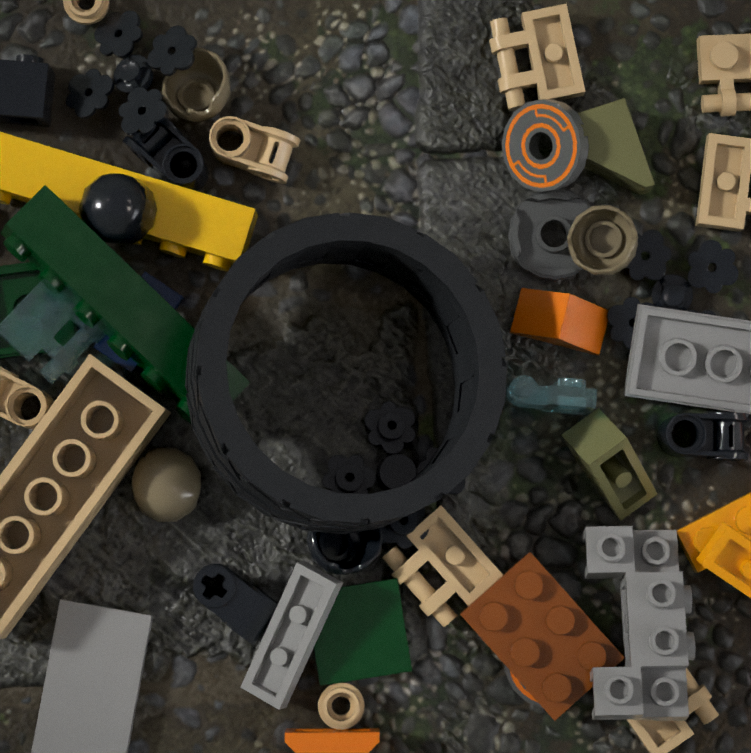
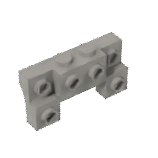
[582,526,696,721]

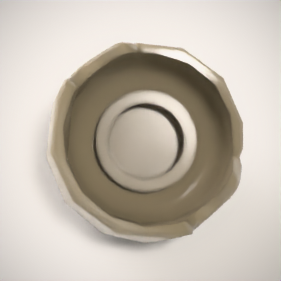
[162,48,231,122]
[567,205,638,276]
[132,448,202,522]

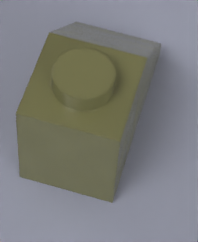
[578,98,655,195]
[561,408,657,521]

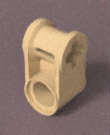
[209,116,301,184]
[0,367,54,430]

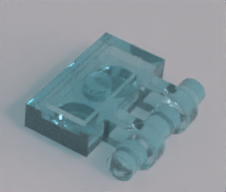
[0,282,106,384]
[506,375,597,415]

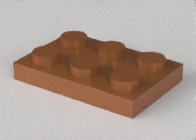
[460,552,625,721]

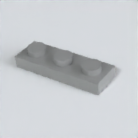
[240,561,343,710]

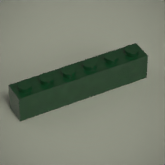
[1,185,250,424]

